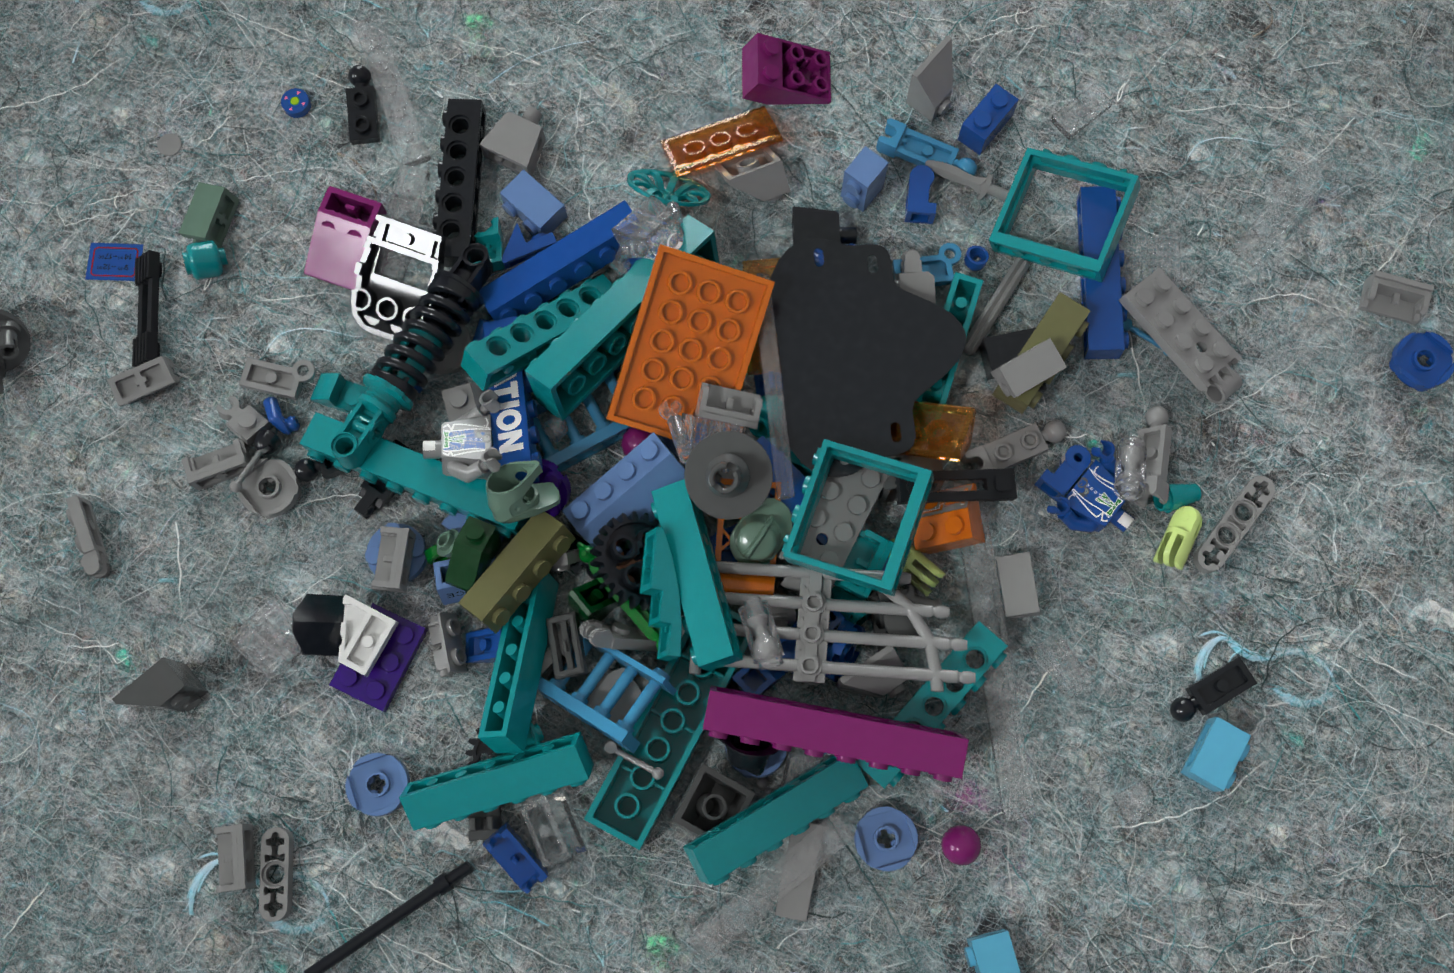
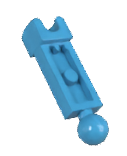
[876,118,977,176]

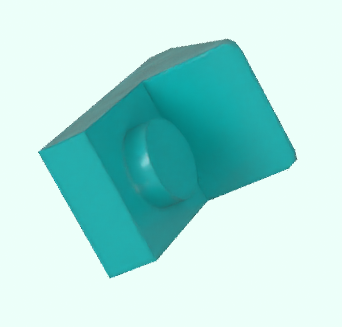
[310,373,367,413]

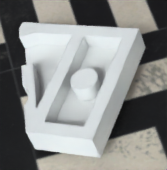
[338,594,399,677]

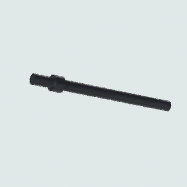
[304,861,474,973]

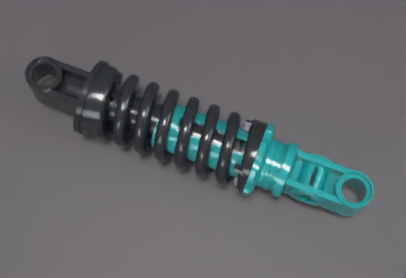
[330,243,494,469]

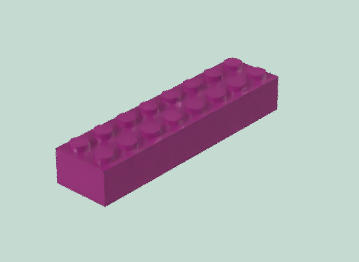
[703,685,969,782]

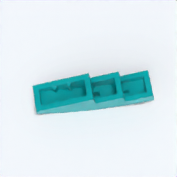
[640,527,682,661]

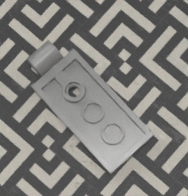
[1118,268,1242,404]
[778,461,889,595]

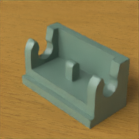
[179,182,240,248]

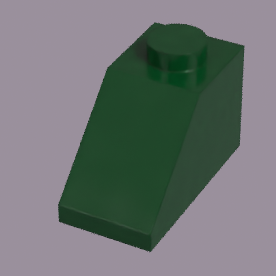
[445,516,502,592]
[568,579,618,622]

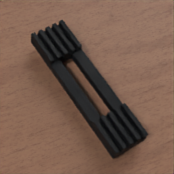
[132,250,162,367]
[894,468,1017,505]

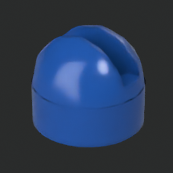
[964,246,989,271]

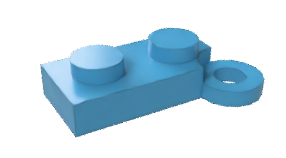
[892,243,961,286]

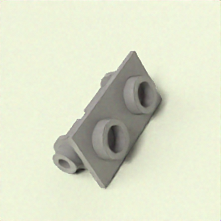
[428,612,467,678]

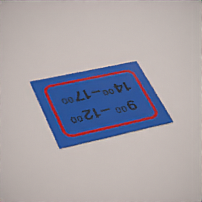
[85,243,144,281]

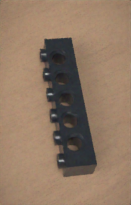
[433,99,486,267]

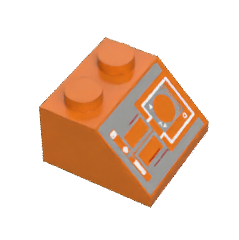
[914,483,985,554]

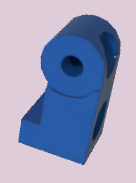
[904,165,937,224]
[1034,445,1091,501]

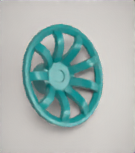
[626,169,711,220]

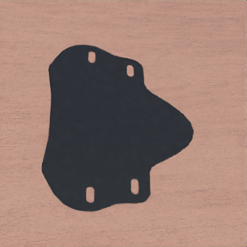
[769,239,966,477]

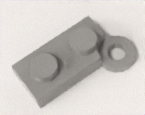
[239,357,316,401]

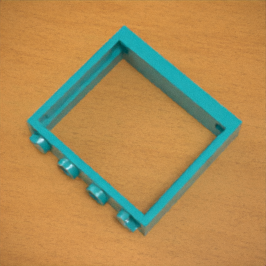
[989,147,1141,282]
[782,439,934,596]

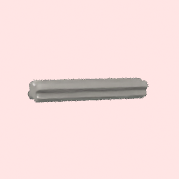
[963,257,1029,356]

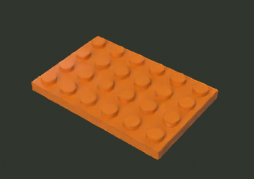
[606,244,775,445]

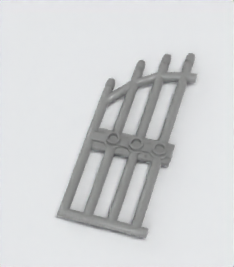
[689,561,976,692]

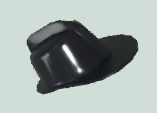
[717,734,779,776]

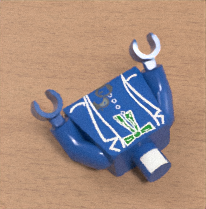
[1047,439,1135,533]

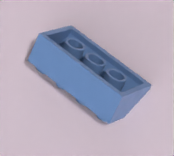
[562,432,685,553]

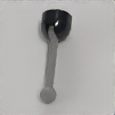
[229,429,281,493]

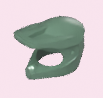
[486,460,561,524]

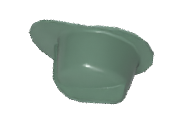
[730,498,792,564]

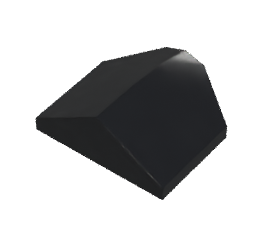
[292,594,345,657]

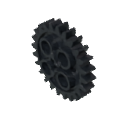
[590,511,659,611]

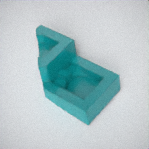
[474,217,505,271]

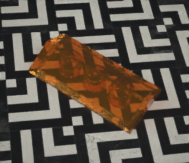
[660,106,783,177]
[890,401,976,462]

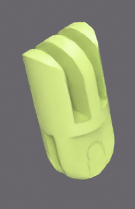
[1153,506,1203,570]
[888,538,946,597]

